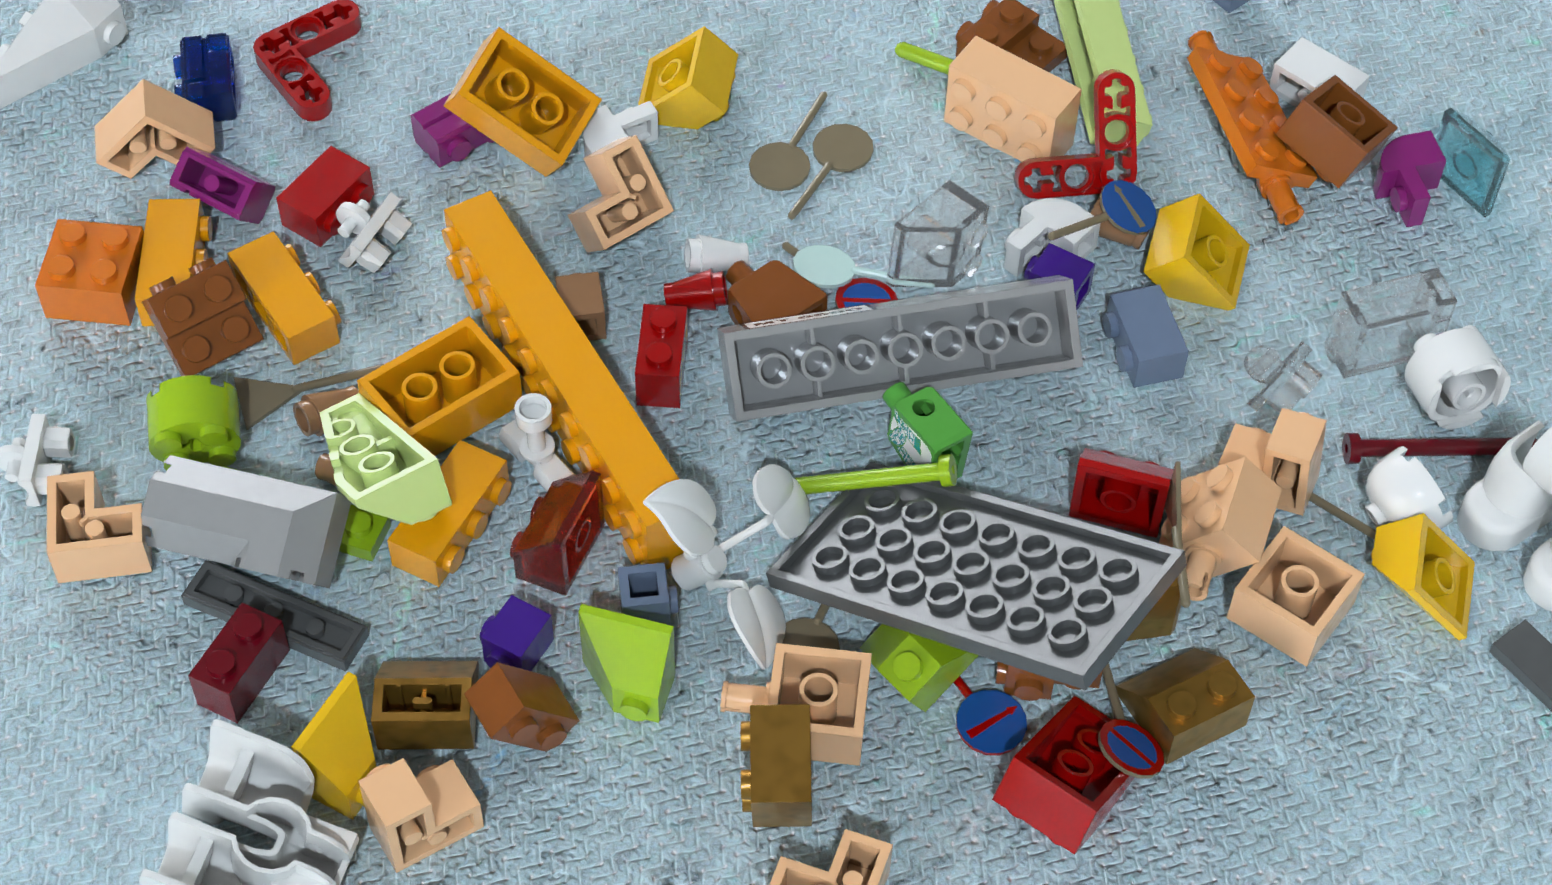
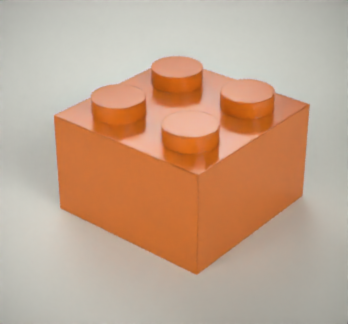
[35,219,144,326]

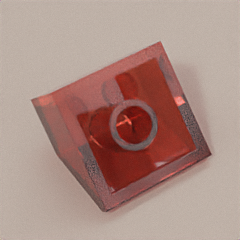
[510,470,605,596]

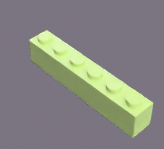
[1054,0,1153,151]

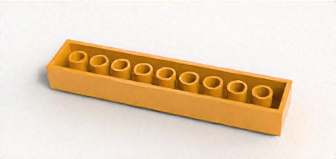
[441,190,684,570]

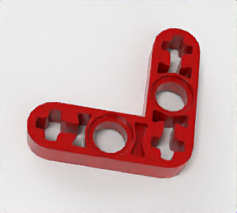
[253,0,361,121]
[1014,69,1137,199]

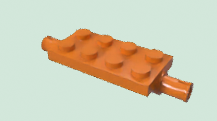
[1187,30,1318,225]

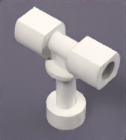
[499,393,577,501]

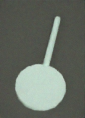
[793,245,935,289]

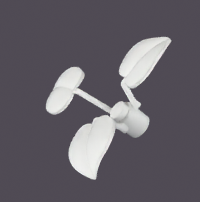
[643,464,810,670]

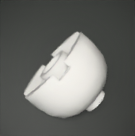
[1365,446,1453,529]

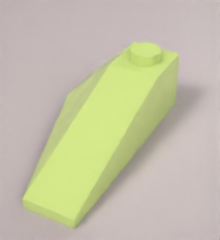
[319,393,452,525]

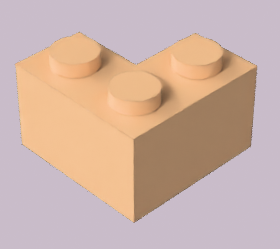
[95,79,215,179]
[568,135,674,252]
[1218,408,1327,516]
[47,471,152,583]
[359,758,484,873]
[769,829,893,885]

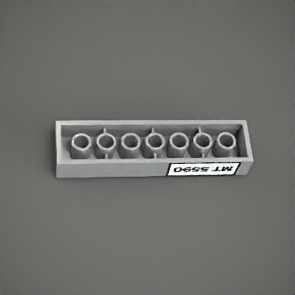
[717,275,1083,422]

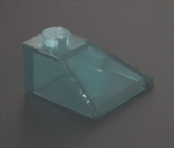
[1436,107,1510,218]

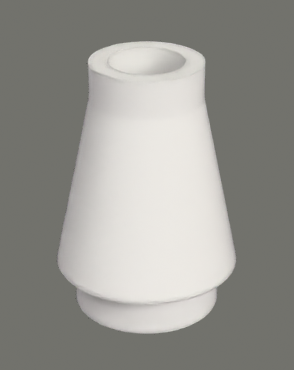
[684,234,749,274]

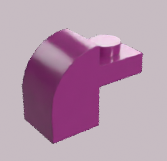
[1373,130,1446,227]

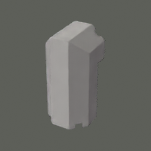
[141,455,351,588]

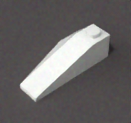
[0,0,128,109]

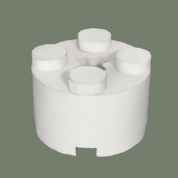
[1404,325,1511,429]

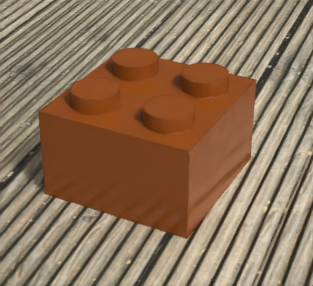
[1275,75,1398,188]

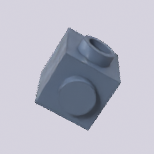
[617,563,679,625]

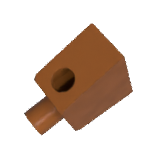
[726,260,828,325]

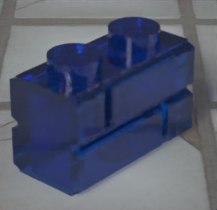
[173,33,237,122]

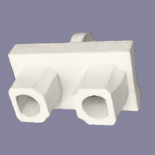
[336,192,412,273]
[0,414,76,507]

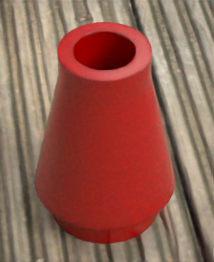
[664,268,728,311]

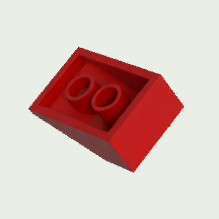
[992,696,1135,855]

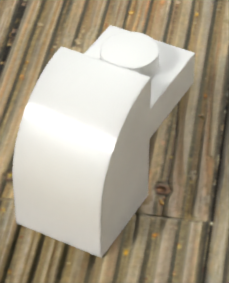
[583,101,658,185]
[1004,198,1101,277]

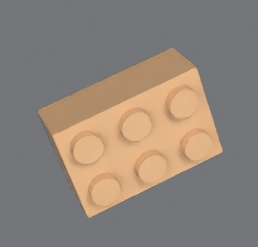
[944,36,1082,169]

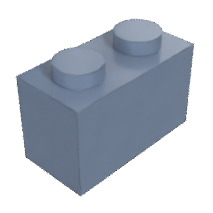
[1102,284,1189,388]

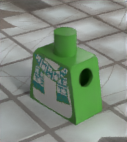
[882,382,973,479]

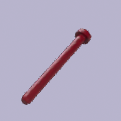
[1342,433,1538,464]

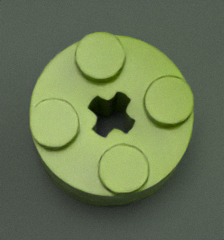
[146,375,241,471]

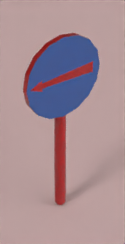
[953,676,1027,756]

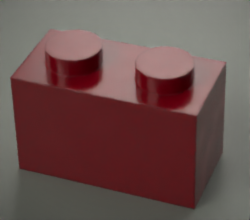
[188,603,290,724]

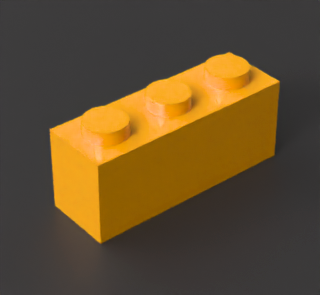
[135,199,213,326]
[227,231,341,365]
[387,440,512,587]

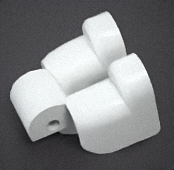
[1457,420,1552,612]
[139,719,359,885]

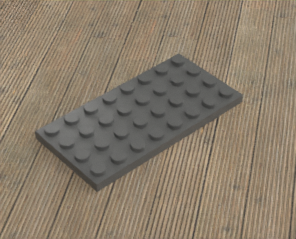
[766,461,1187,690]

